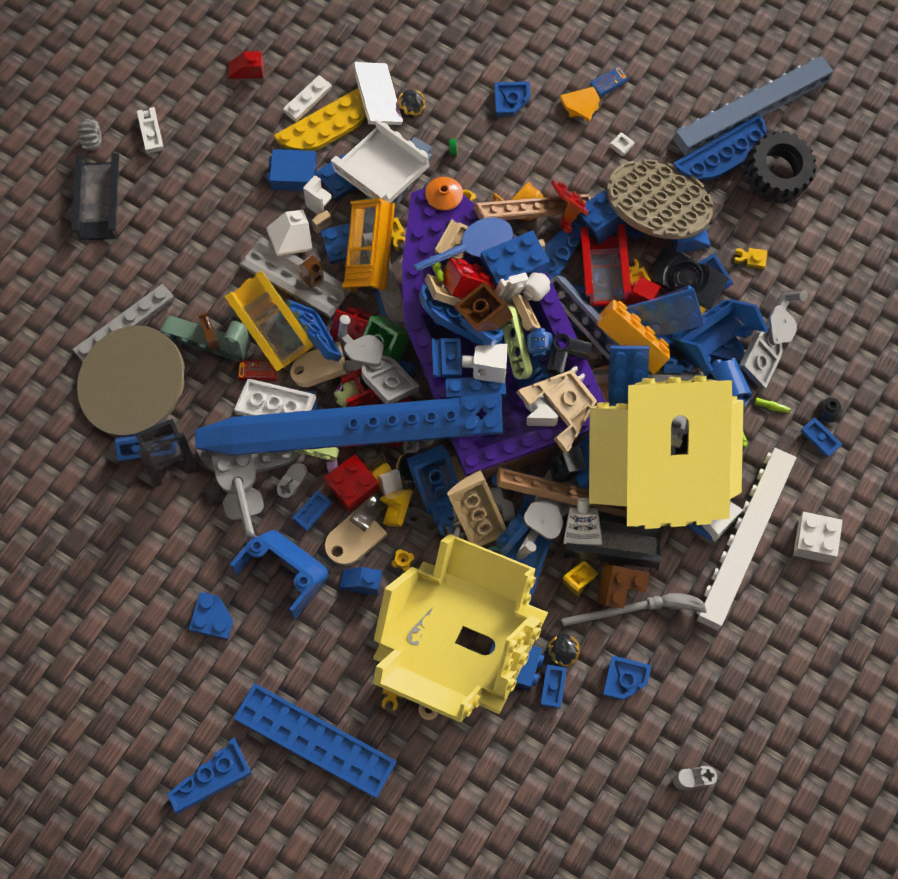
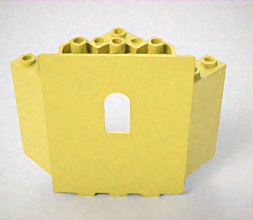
[589,376,743,529]
[373,534,548,722]

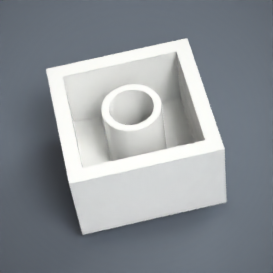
[793,512,842,564]

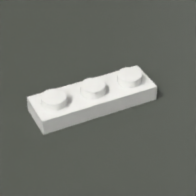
[283,75,332,122]

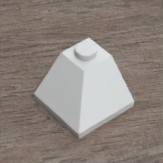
[266,209,312,256]

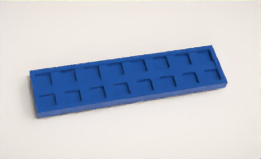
[233,683,397,799]

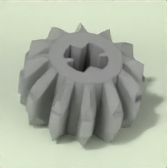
[78,119,102,150]

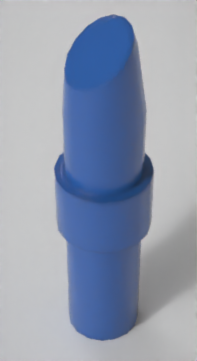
[686,522,712,541]

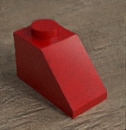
[228,51,264,79]

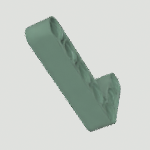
[160,315,251,362]

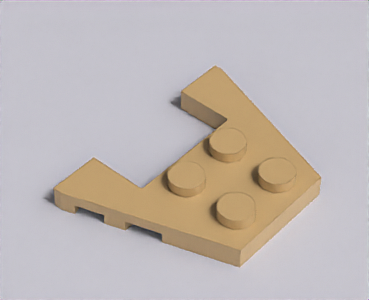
[516,370,597,453]

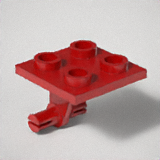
[551,180,589,233]
[330,306,374,347]
[340,368,385,407]

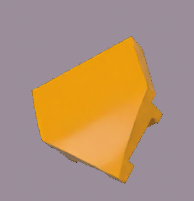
[560,87,600,122]

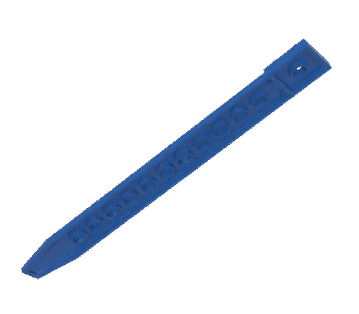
[195,393,503,455]

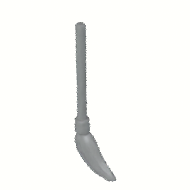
[561,593,707,627]

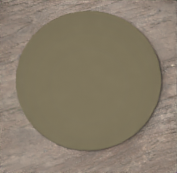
[607,159,713,239]
[77,325,185,437]

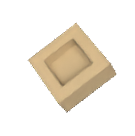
[312,210,332,234]

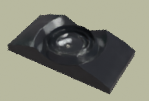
[648,247,729,310]

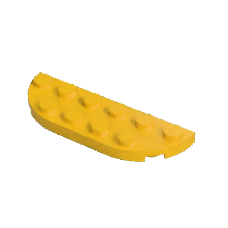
[274,88,366,151]

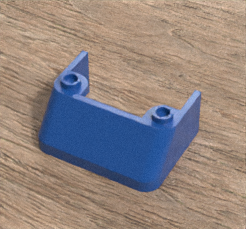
[672,299,769,372]
[230,530,328,619]

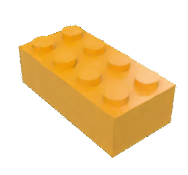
[597,299,670,375]

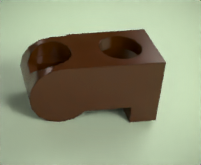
[299,255,324,289]

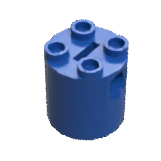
[703,358,752,408]

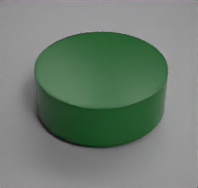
[449,138,458,157]

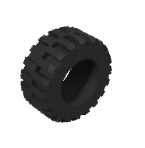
[743,130,817,204]

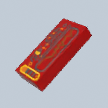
[238,361,277,381]

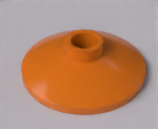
[425,177,463,211]

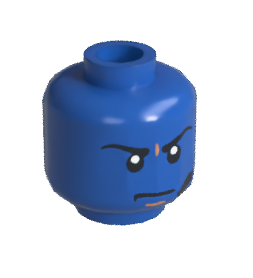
[527,328,553,358]

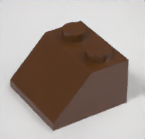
[454,282,513,332]

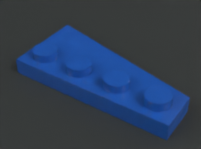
[545,219,584,280]
[285,299,343,362]
[167,738,252,814]

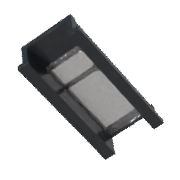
[71,153,119,240]
[135,418,198,488]
[564,514,664,571]

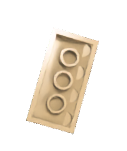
[447,470,506,547]

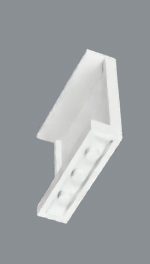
[331,119,430,203]

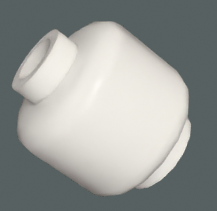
[522,273,550,301]

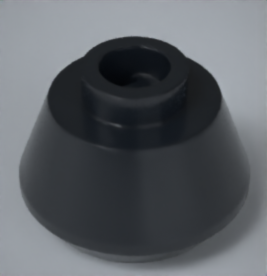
[817,398,843,422]

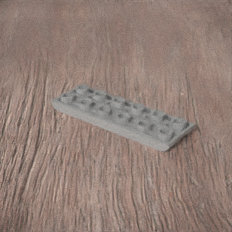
[239,237,351,319]

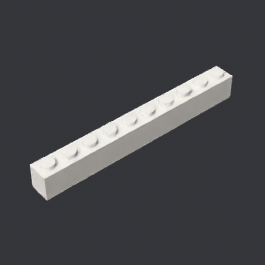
[696,448,797,631]

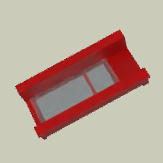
[581,224,632,307]

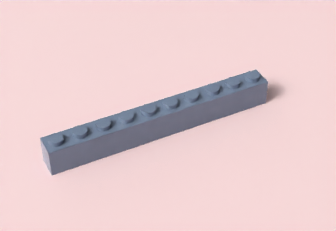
[674,56,834,156]

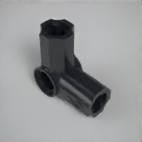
[546,333,592,375]

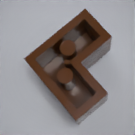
[597,563,650,609]

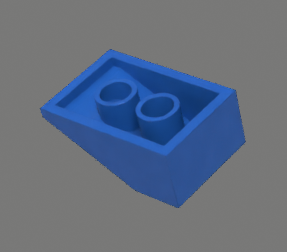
[406,445,458,517]

